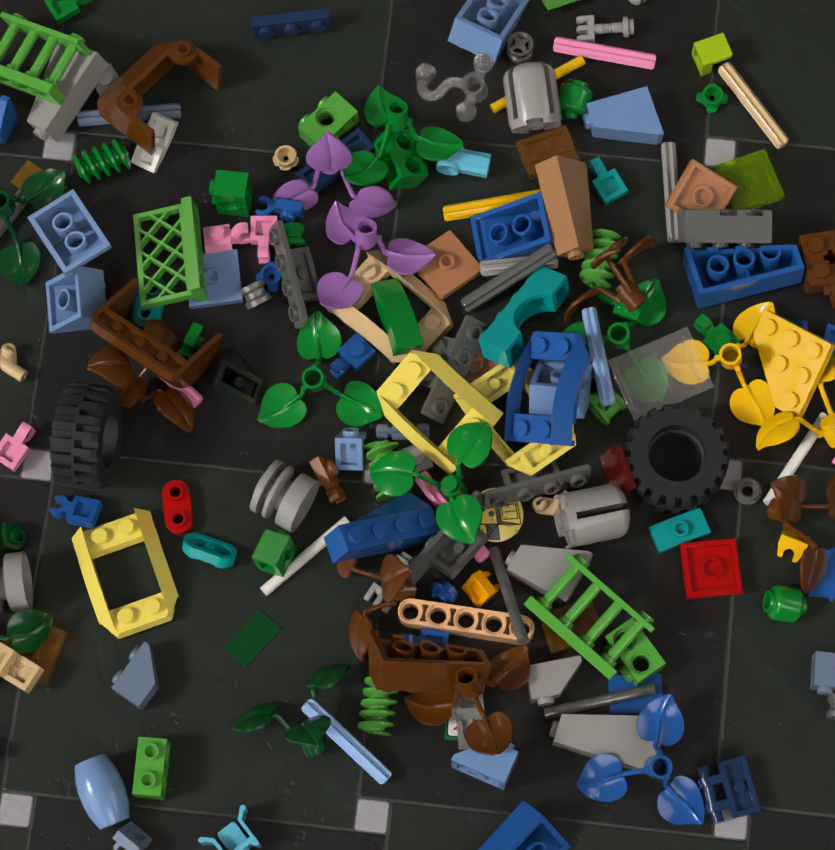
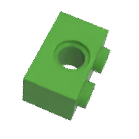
[298,91,359,147]

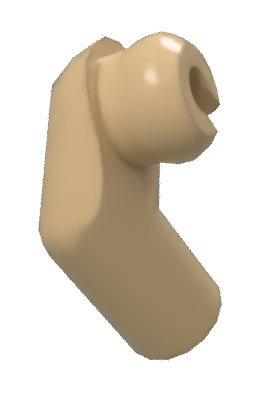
[0,343,28,382]
[532,490,568,516]

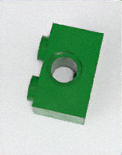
[209,170,253,217]

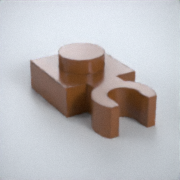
[309,456,347,504]

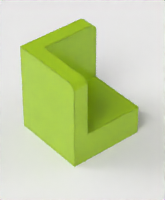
[692,33,732,76]

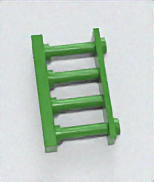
[0,12,92,106]
[524,553,655,680]

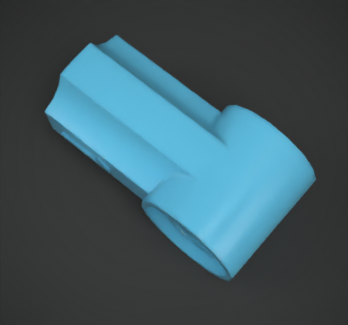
[436,147,491,178]

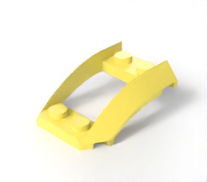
[377,349,503,475]
[453,357,576,476]
[72,508,179,639]

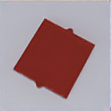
[599,444,637,494]

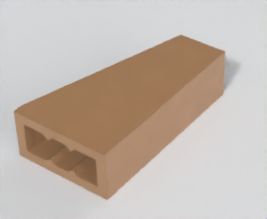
[535,155,594,261]

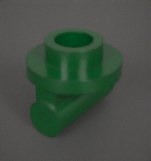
[0,522,25,552]

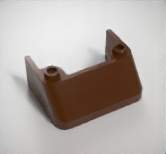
[97,40,222,155]
[90,277,223,388]

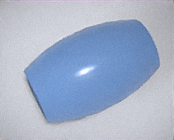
[75,753,130,830]

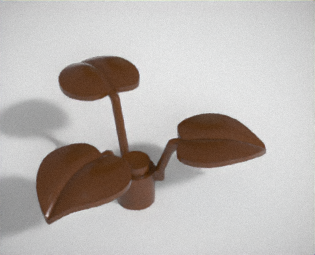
[564,235,656,325]
[87,319,194,433]
[767,475,835,594]
[336,554,416,662]
[404,645,531,756]

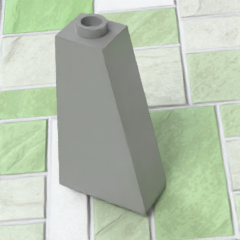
[27,45,110,143]
[549,714,661,775]

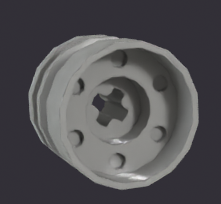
[249,459,320,533]
[0,551,33,613]

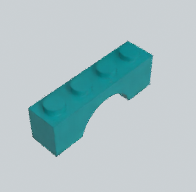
[479,266,570,369]

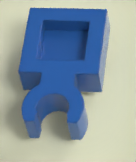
[50,495,103,529]

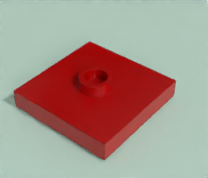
[679,538,743,600]

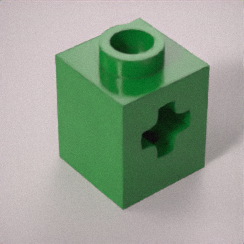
[251,529,297,577]

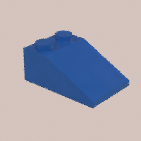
[470,191,556,264]

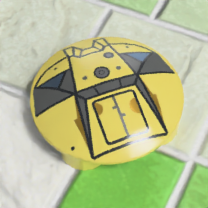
[479,488,524,542]

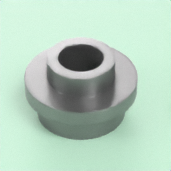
[734,477,762,505]

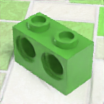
[603,617,666,687]
[132,737,171,800]

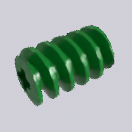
[72,139,131,184]

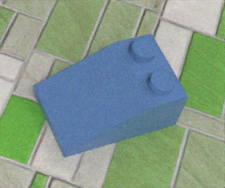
[448,0,529,63]
[27,189,112,276]

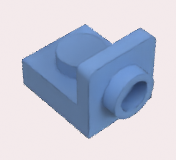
[335,428,367,471]

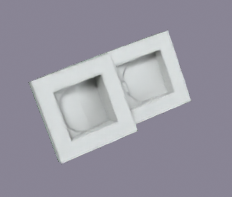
[131,112,179,173]

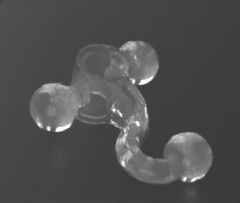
[416,53,494,122]

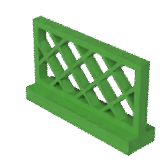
[133,196,208,310]

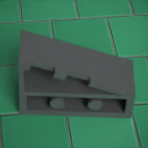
[678,209,772,248]

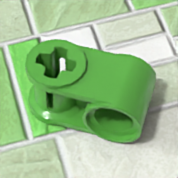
[588,374,627,426]

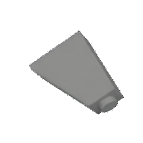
[505,545,593,607]

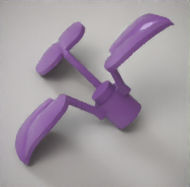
[272,131,397,218]
[317,201,435,310]

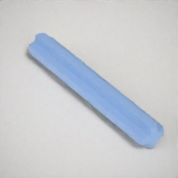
[582,307,615,406]
[301,698,392,784]

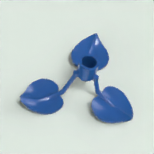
[577,694,705,825]

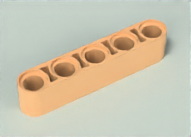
[398,598,535,645]

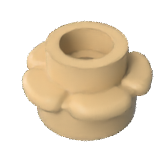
[273,145,299,171]

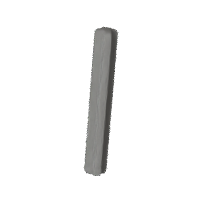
[661,142,680,243]

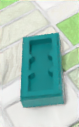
[648,507,711,554]

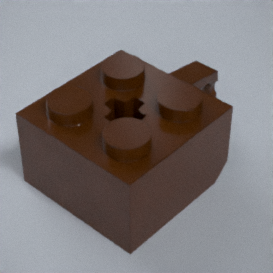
[796,230,835,309]

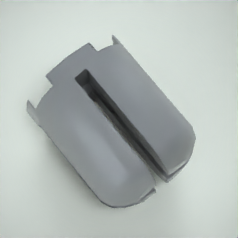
[503,62,562,134]
[553,484,631,549]

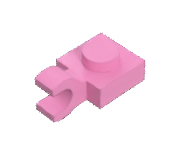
[250,216,278,264]
[203,222,250,254]
[0,421,36,472]

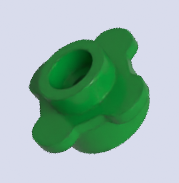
[696,83,728,113]

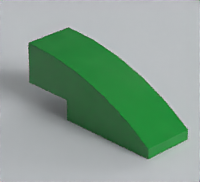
[371,278,424,356]

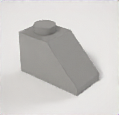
[527,655,582,706]

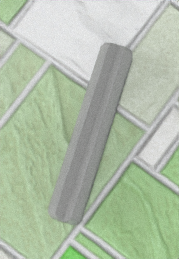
[479,256,559,277]

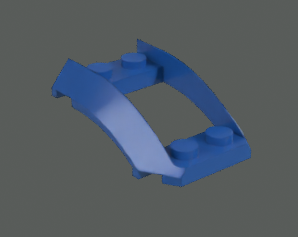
[504,331,593,446]

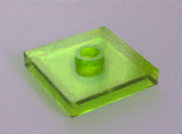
[714,149,785,209]

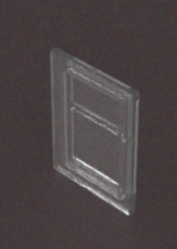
[608,327,714,421]

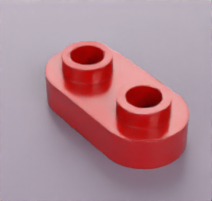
[162,480,193,536]

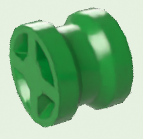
[284,222,306,249]

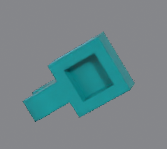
[588,157,628,206]

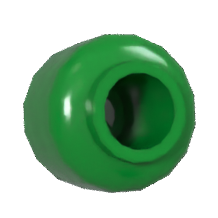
[558,79,593,120]
[763,585,807,623]

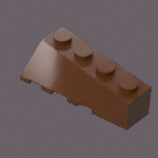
[368,630,491,694]

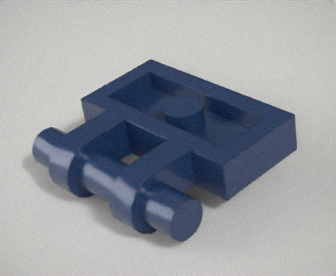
[697,755,761,824]

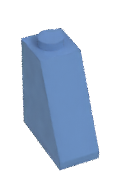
[582,86,664,145]

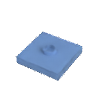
[189,249,243,309]

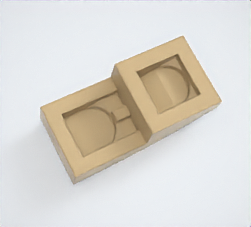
[0,642,44,694]

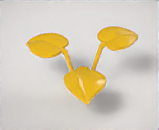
[661,302,775,426]
[756,353,835,451]

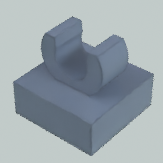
[112,821,152,850]

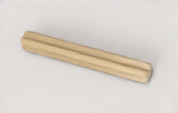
[718,62,789,149]

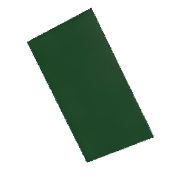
[223,609,281,668]

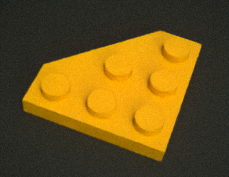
[753,310,835,418]

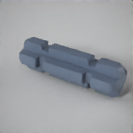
[376,423,430,440]

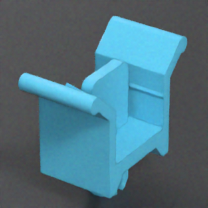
[198,805,262,850]

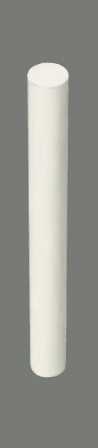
[763,412,827,506]
[260,516,350,596]

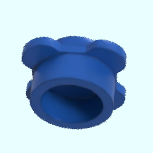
[256,261,283,292]
[430,580,458,604]

